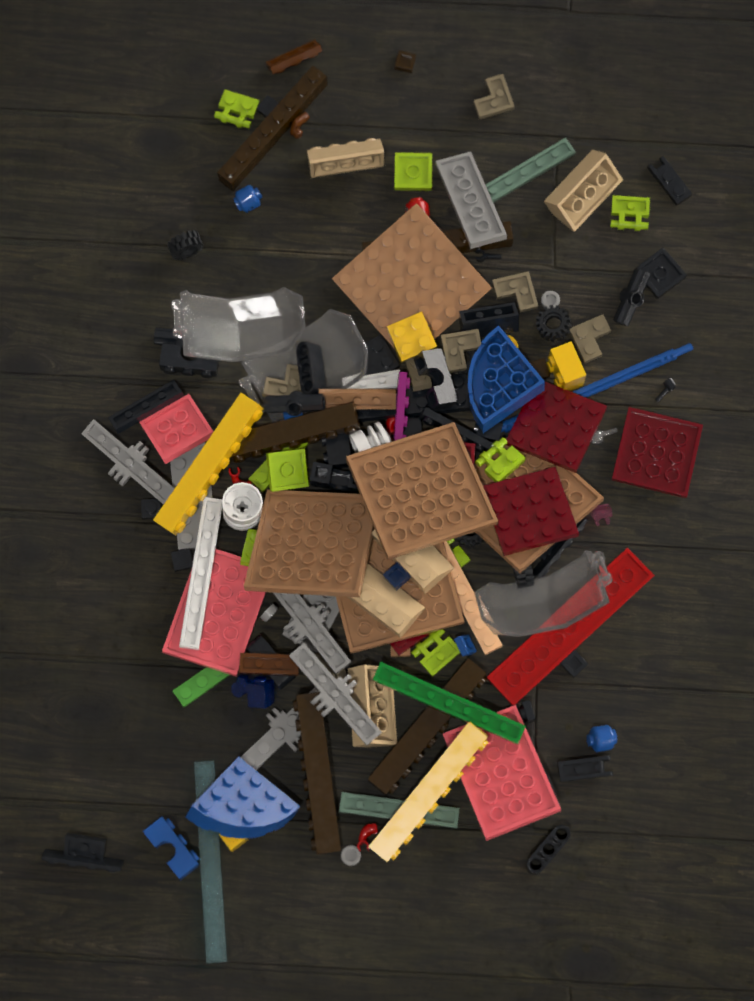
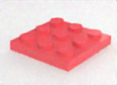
[140,394,214,464]

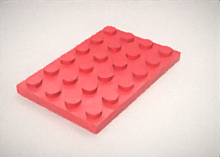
[162,549,266,677]
[443,705,561,841]

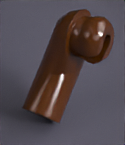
[290,112,310,139]

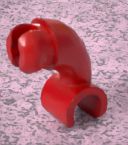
[386,417,395,442]
[229,467,252,485]
[357,823,378,852]

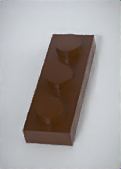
[266,40,322,74]
[239,653,299,676]

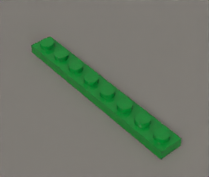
[373,662,526,745]

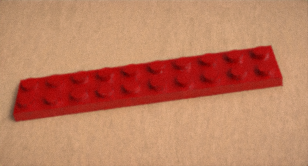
[486,548,655,706]

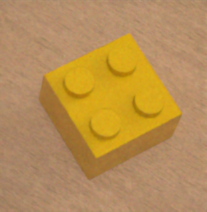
[386,311,437,363]
[546,341,586,391]

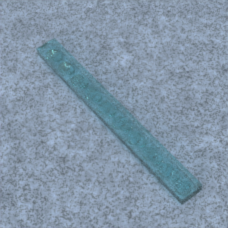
[194,761,227,964]

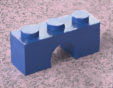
[143,817,200,880]

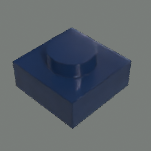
[383,562,411,591]

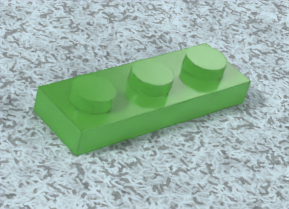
[173,667,230,708]

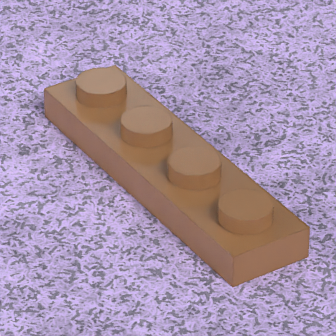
[319,389,396,409]

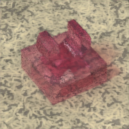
[590,504,613,526]

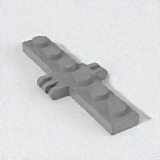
[81,419,175,504]
[272,592,351,675]
[289,643,382,746]
[240,687,319,770]

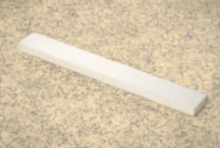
[179,497,222,650]

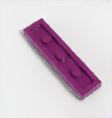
[394,372,410,441]

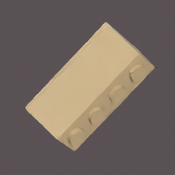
[307,138,384,178]
[544,150,623,232]
[372,530,454,594]
[347,563,425,638]
[348,665,397,748]

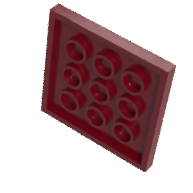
[506,382,607,473]
[611,407,703,498]
[483,467,579,556]

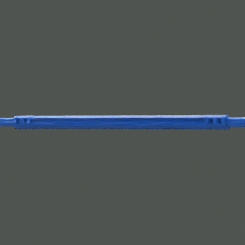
[501,343,693,433]

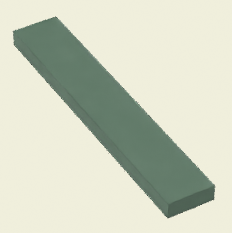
[486,138,576,203]
[339,792,460,828]

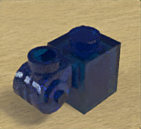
[231,675,274,709]

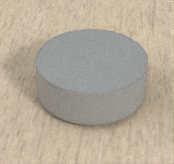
[541,291,560,309]
[260,604,278,622]
[341,845,361,866]

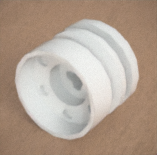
[349,421,392,453]
[222,482,263,531]

